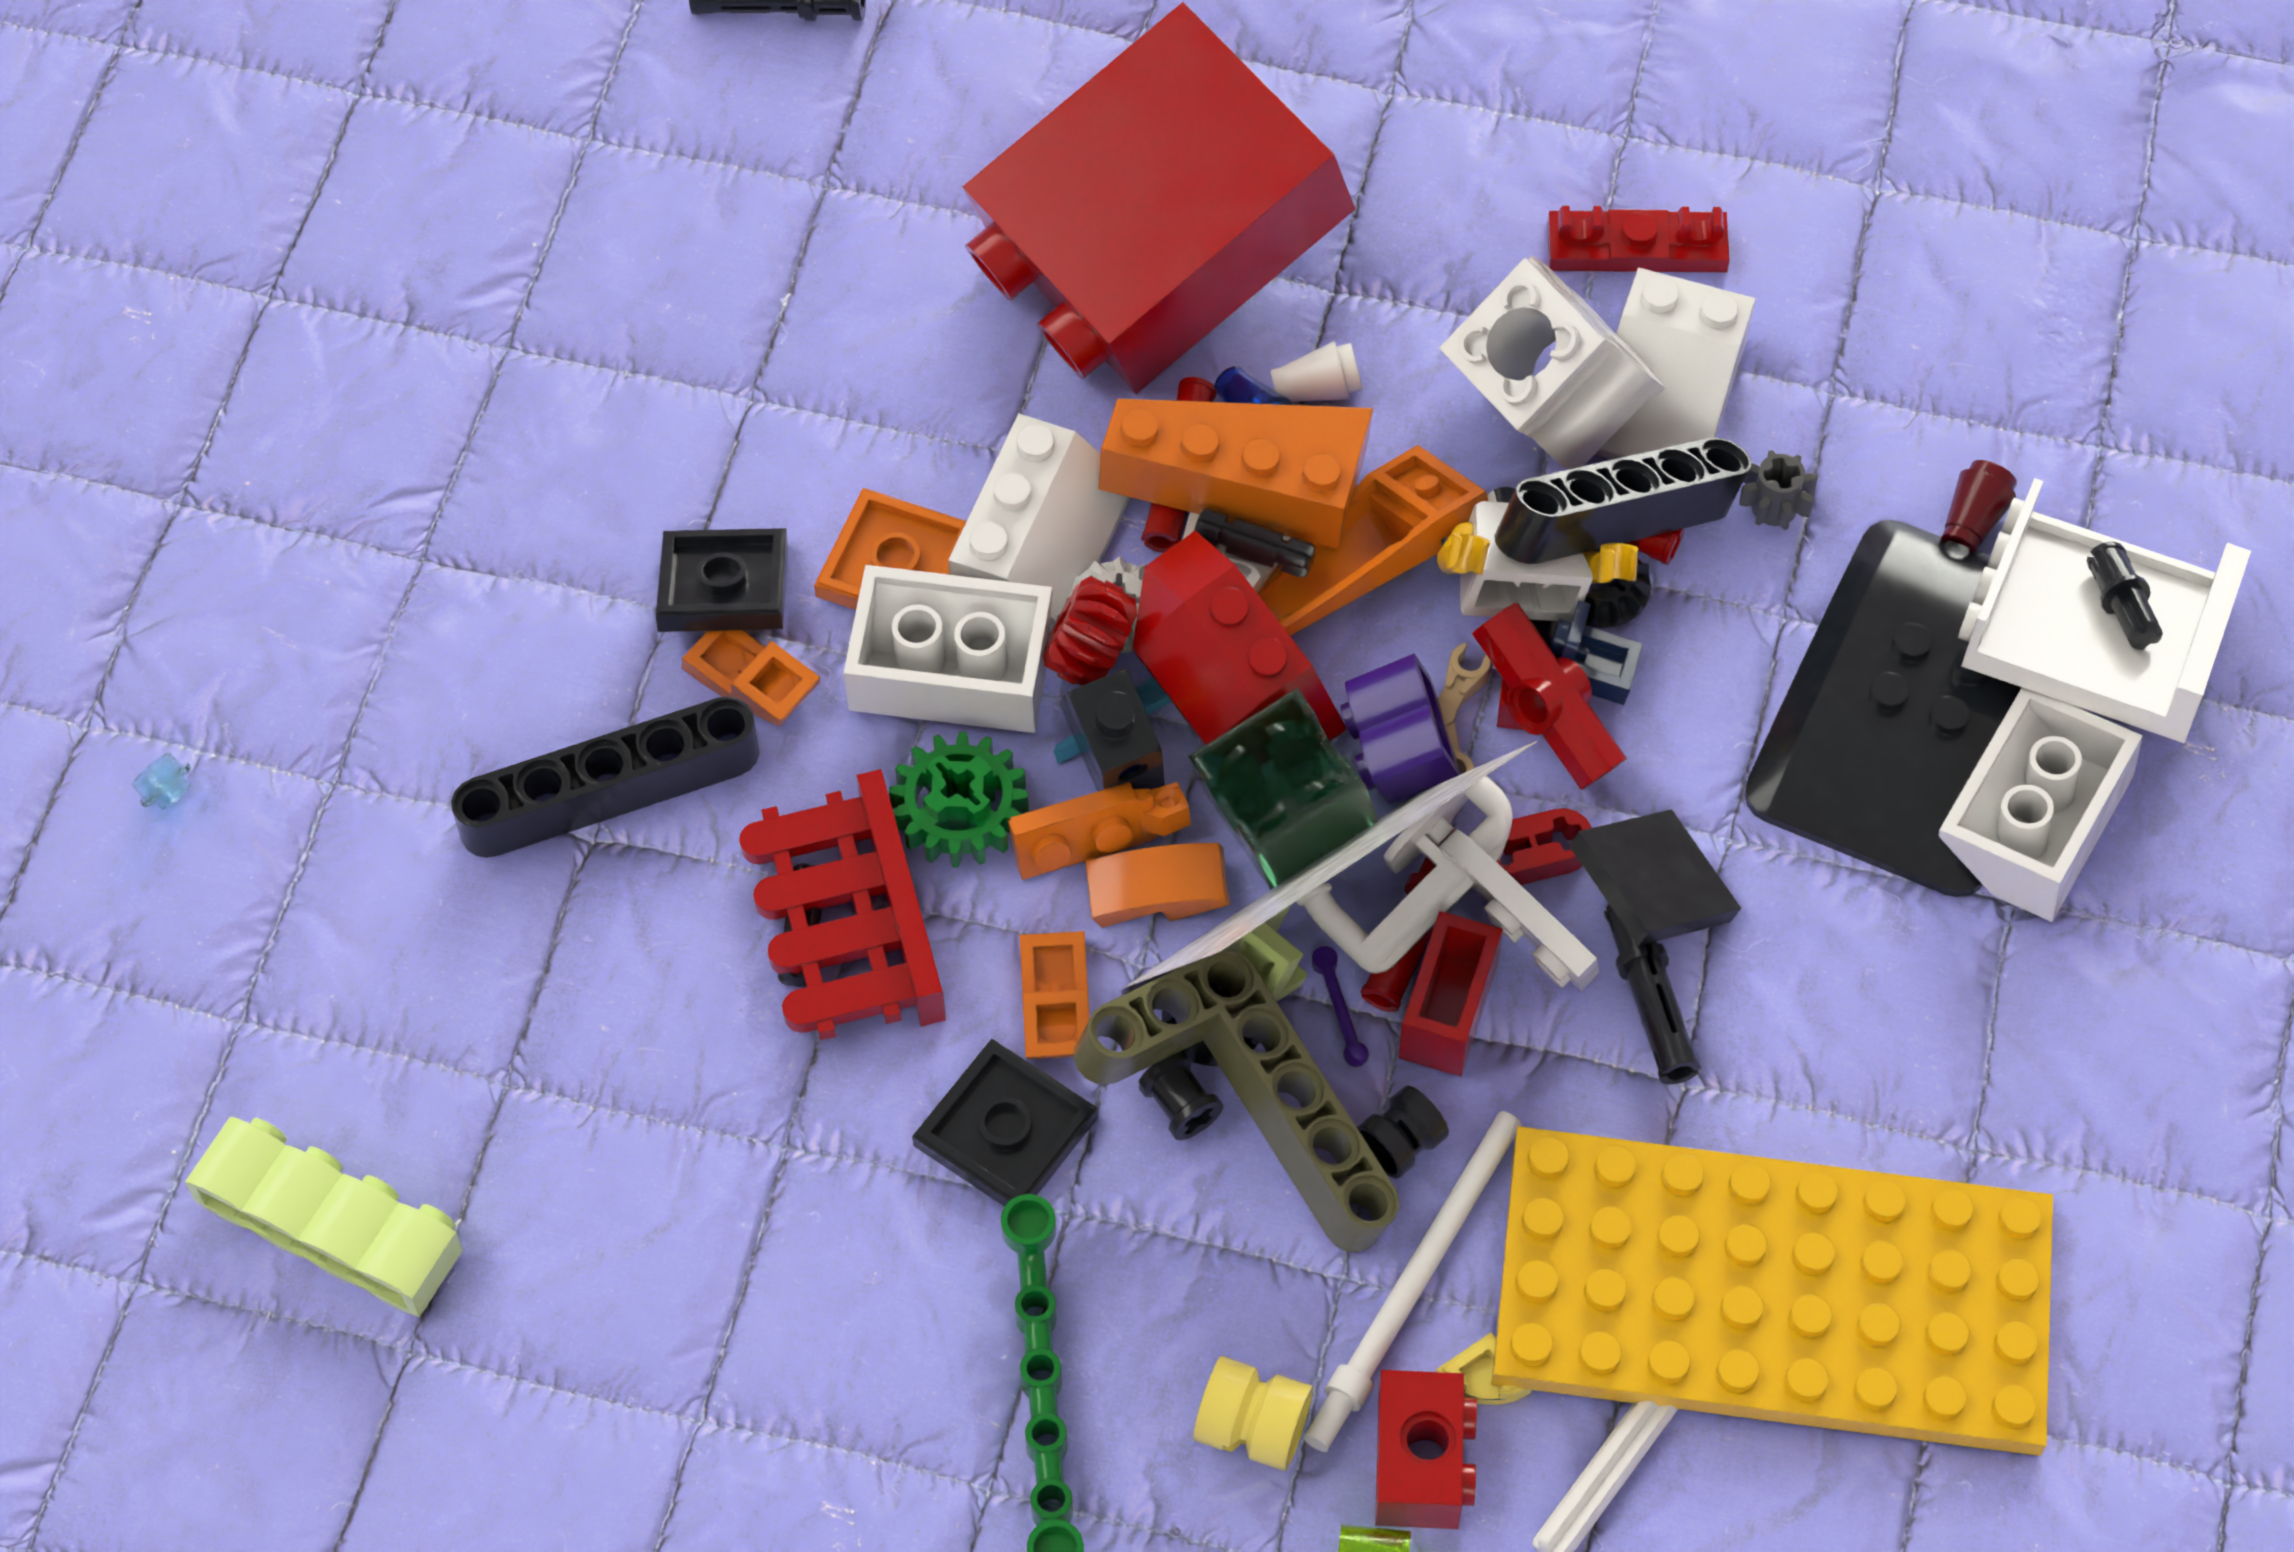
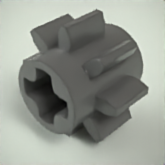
[1739,450,1818,530]

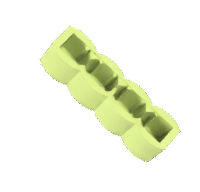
[185,1117,463,1317]

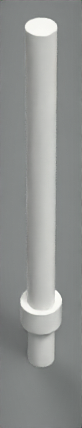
[1303,1111,1522,1452]

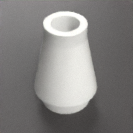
[1270,341,1363,405]

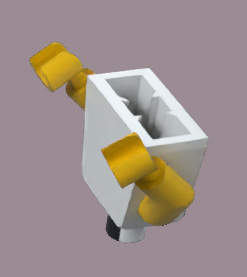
[1437,487,1638,621]

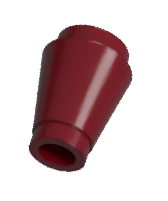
[1941,460,2017,553]

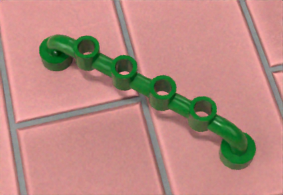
[1001,1194,1084,1552]

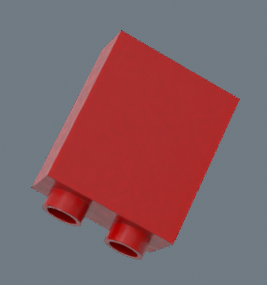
[962,2,1355,394]

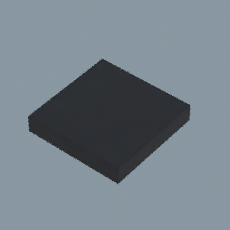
[656,528,788,632]
[1569,809,1742,946]
[912,1038,1098,1207]

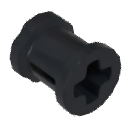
[1138,1051,1224,1141]

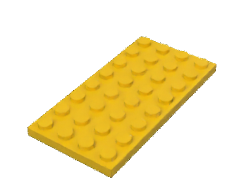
[1491,1126,2053,1456]

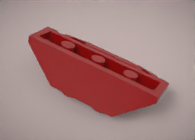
[1132,531,1347,768]

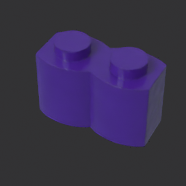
[1340,653,1459,804]

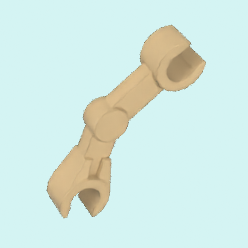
[1438,643,1491,774]

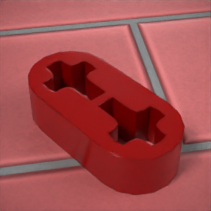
[1497,808,1592,885]

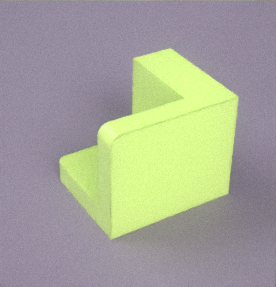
[1226,906,1307,1002]

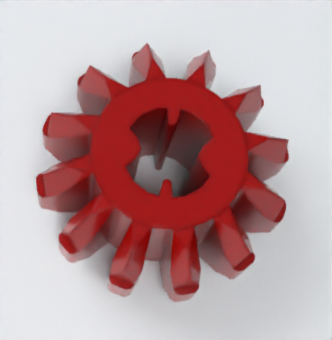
[1043,576,1137,685]

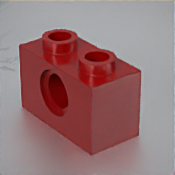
[1375,1370,1477,1529]

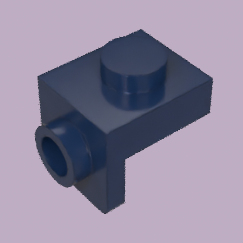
[1549,600,1643,705]

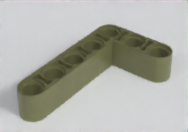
[1074,949,1399,1253]

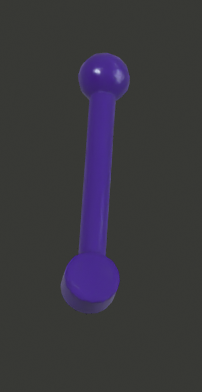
[1312,946,1369,1067]

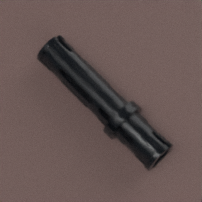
[1604,904,1701,1084]

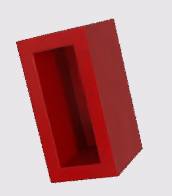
[1398,911,1503,1077]

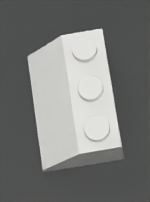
[948,413,1131,632]
[843,565,1053,733]
[1939,688,2143,922]

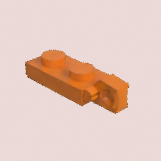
[1008,782,1191,880]

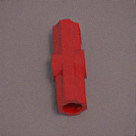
[1472,602,1627,790]

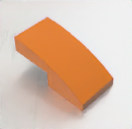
[682,630,820,726]
[1085,843,1230,928]
[1019,931,1090,1060]

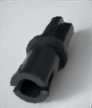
[2086,541,2163,650]

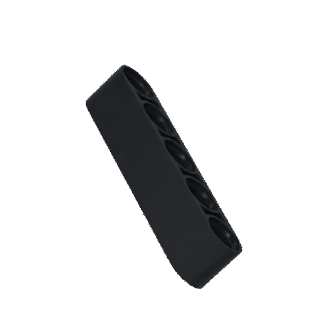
[1494,437,1752,564]
[451,696,760,858]

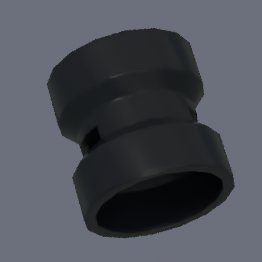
[1357,1085,1449,1179]

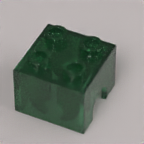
[1188,688,1379,890]

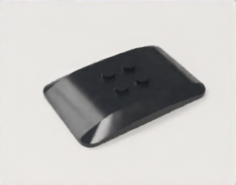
[1744,520,2022,897]

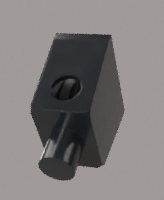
[1060,669,1165,791]

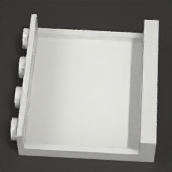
[1958,478,2251,743]

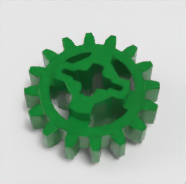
[889,732,1029,868]

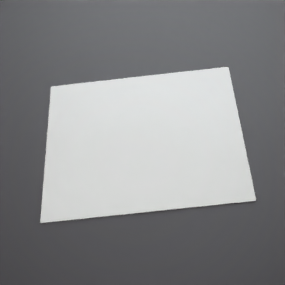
[1122,741,1537,989]

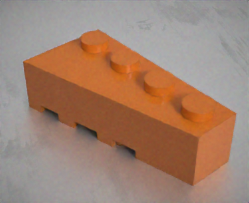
[1098,399,1373,549]

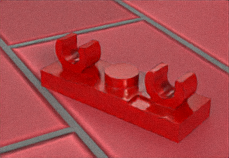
[1547,205,1730,272]

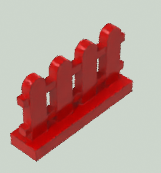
[739,769,946,1041]

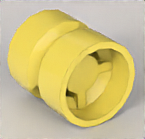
[1193,1356,1314,1471]

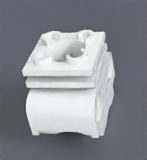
[1439,256,1666,469]

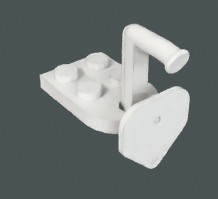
[1296,775,1600,992]

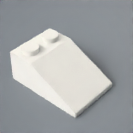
[1595,267,1756,460]

